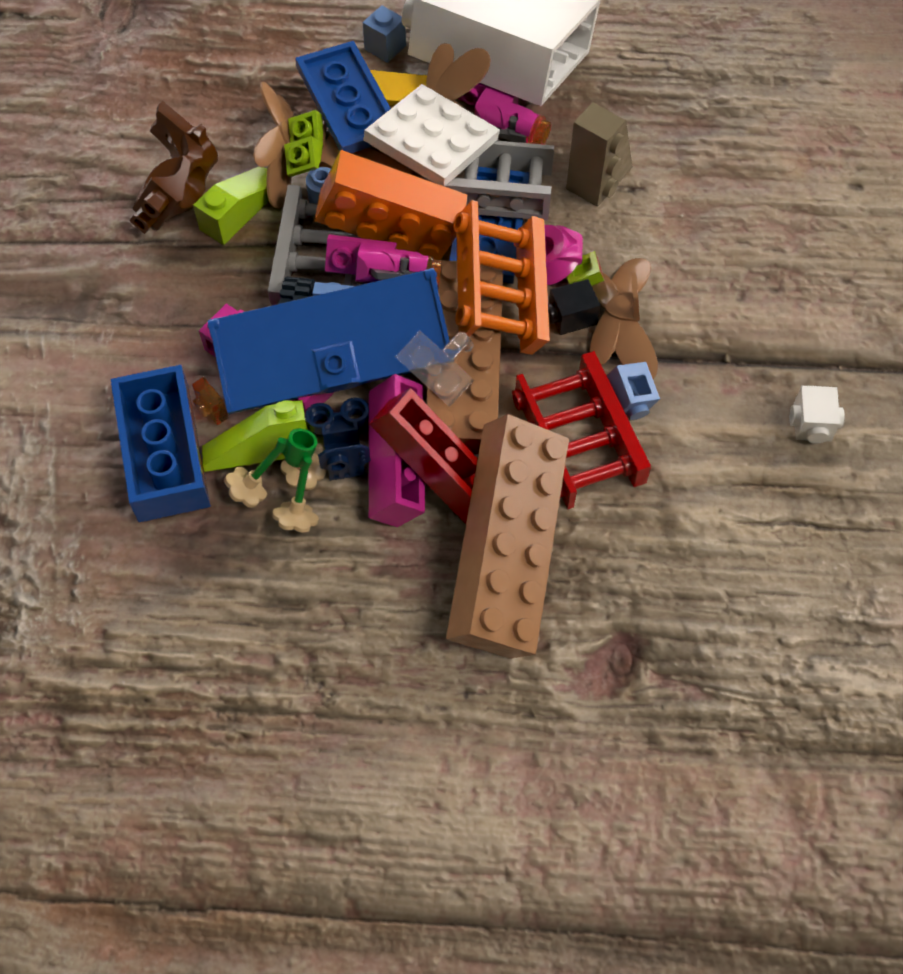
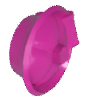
[544,225,583,285]

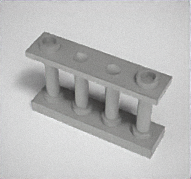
[419,141,555,221]
[268,185,360,306]

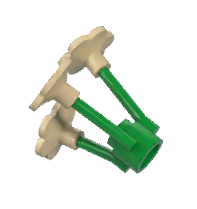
[224,428,326,533]

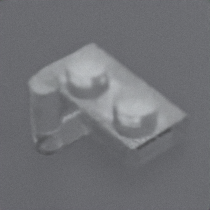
[395,330,474,407]

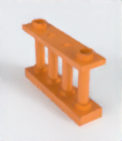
[453,200,550,355]

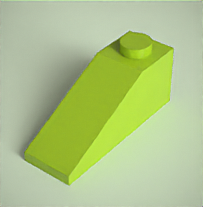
[193,167,269,245]
[202,400,308,472]

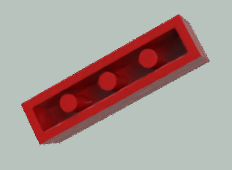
[369,388,478,524]

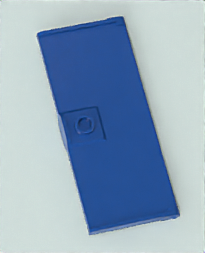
[207,268,455,415]

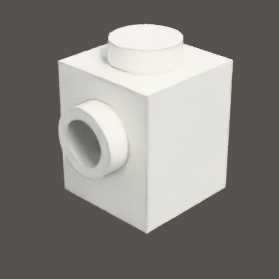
[789,386,844,443]

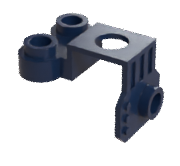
[305,397,371,481]

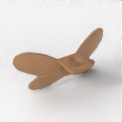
[391,43,491,159]
[253,82,327,209]
[590,258,658,379]

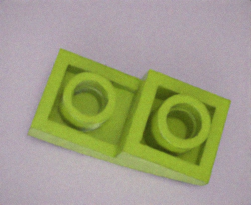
[284,110,323,177]

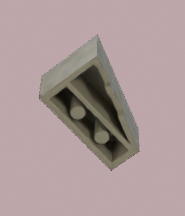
[566,102,633,207]

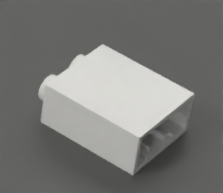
[402,0,601,106]

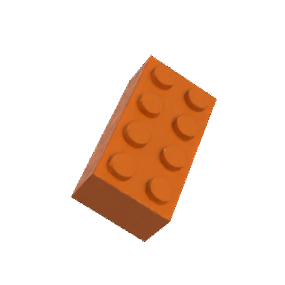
[315,150,468,262]

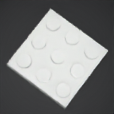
[363,84,500,186]

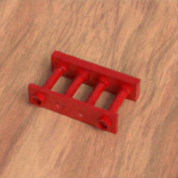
[512,351,651,510]

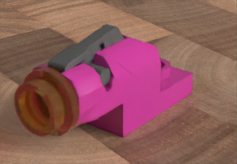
[458,83,551,145]
[325,234,442,289]

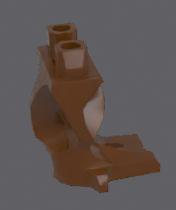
[130,101,218,234]

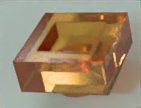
[192,377,229,425]

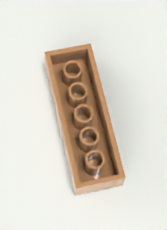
[427,260,503,454]
[446,414,569,659]

